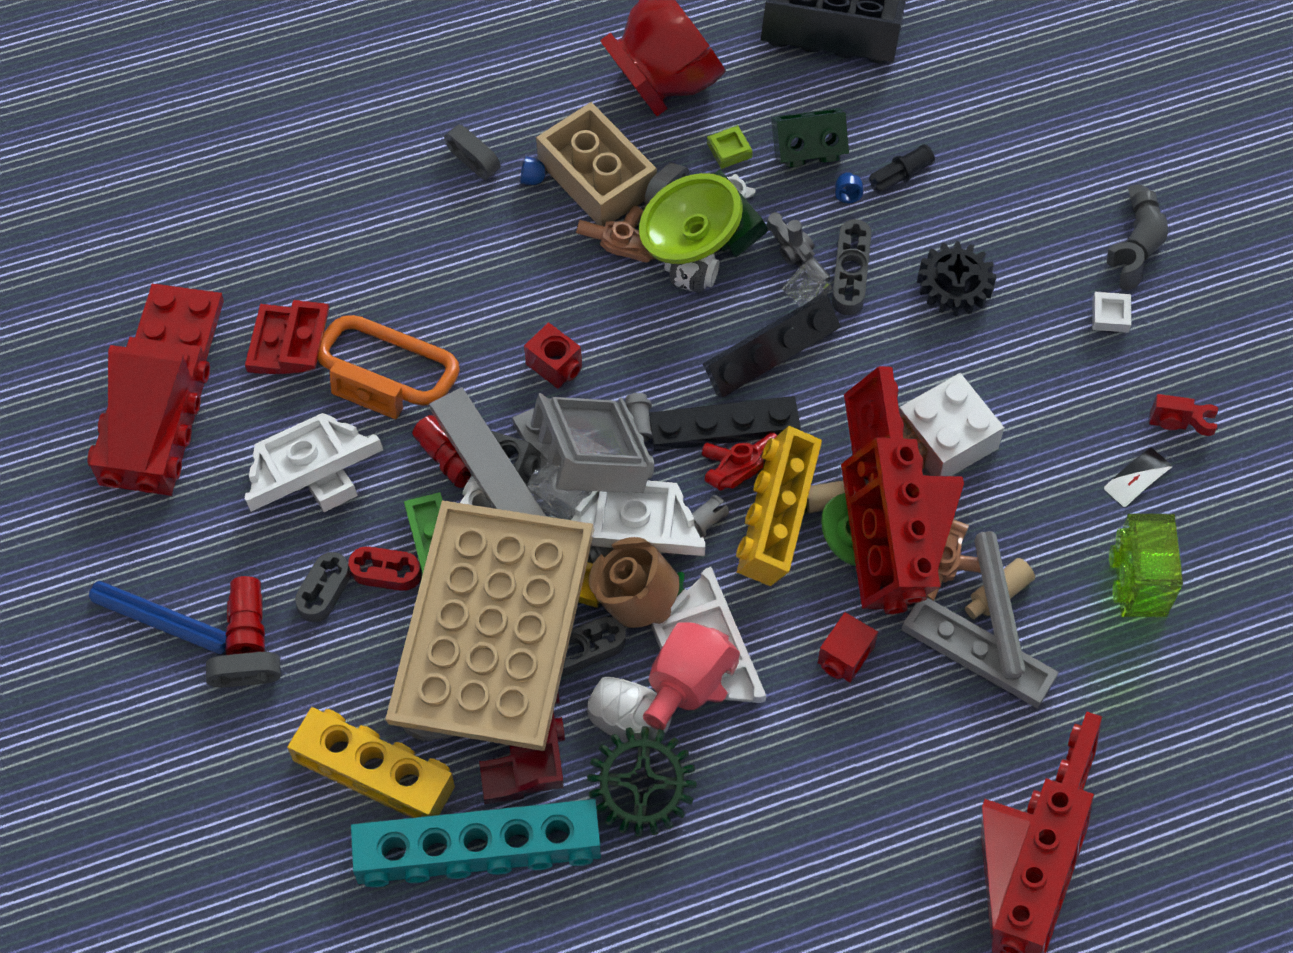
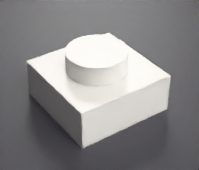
[1092,292,1131,333]
[308,469,358,512]

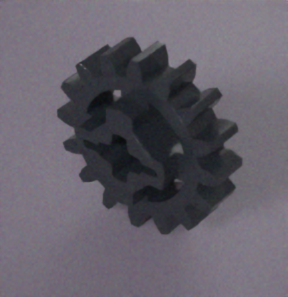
[917,241,996,316]

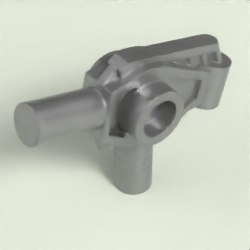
[767,212,831,286]

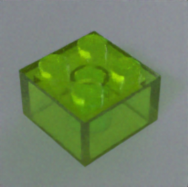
[1109,514,1183,617]

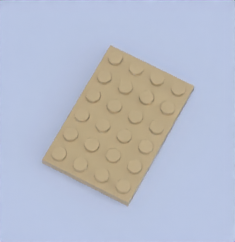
[385,500,594,751]

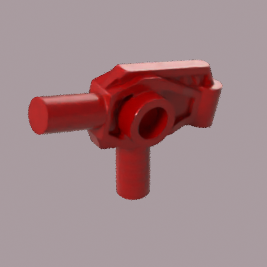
[702,432,777,491]

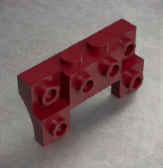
[479,691,565,804]

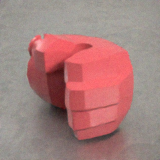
[643,622,740,730]

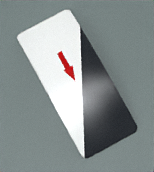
[1104,448,1172,507]

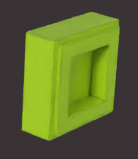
[707,125,753,169]

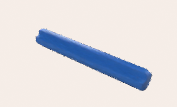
[89,581,227,654]

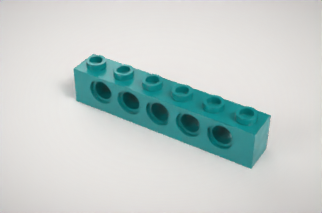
[351,799,601,888]

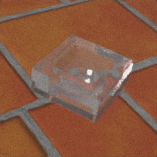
[781,262,833,306]

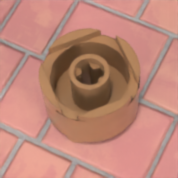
[589,537,679,628]

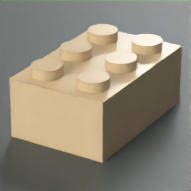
[536,102,657,227]

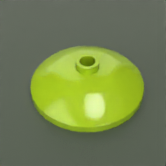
[639,173,743,264]

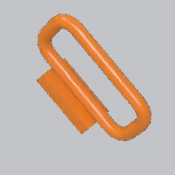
[317,315,460,420]

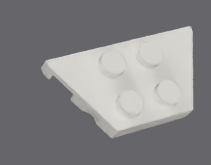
[245,413,383,512]
[571,480,705,556]
[652,567,766,703]

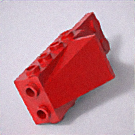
[87,283,224,496]
[841,366,964,615]
[981,711,1102,953]

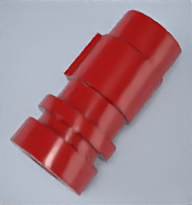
[412,415,472,488]
[226,576,265,655]

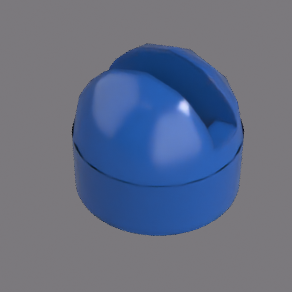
[520,156,546,186]
[835,172,863,203]

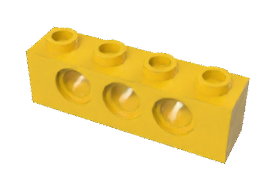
[287,706,455,818]

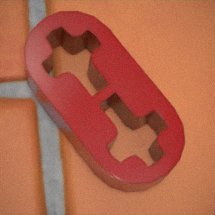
[348,546,422,591]

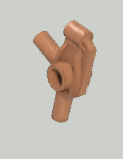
[576,206,656,263]
[926,519,981,601]

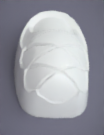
[587,677,671,743]

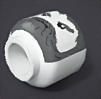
[664,253,719,293]

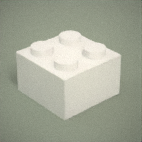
[899,373,1004,476]

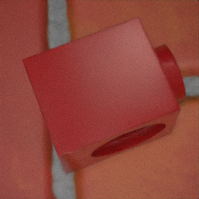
[524,322,582,389]
[818,612,878,683]

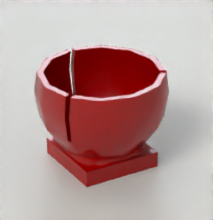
[600,0,726,116]

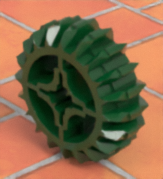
[587,726,697,837]

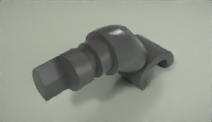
[1107,184,1168,290]

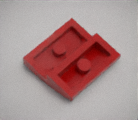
[245,300,330,374]

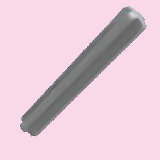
[974,531,1026,679]

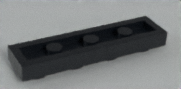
[703,294,841,397]
[649,396,801,452]

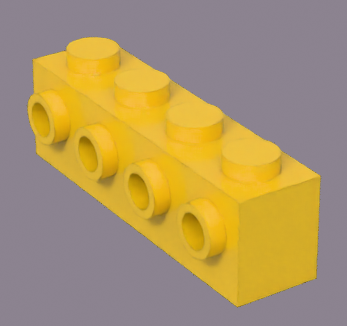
[736,426,822,586]

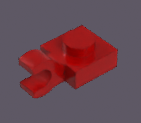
[1149,394,1218,436]

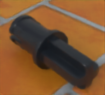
[869,144,935,192]

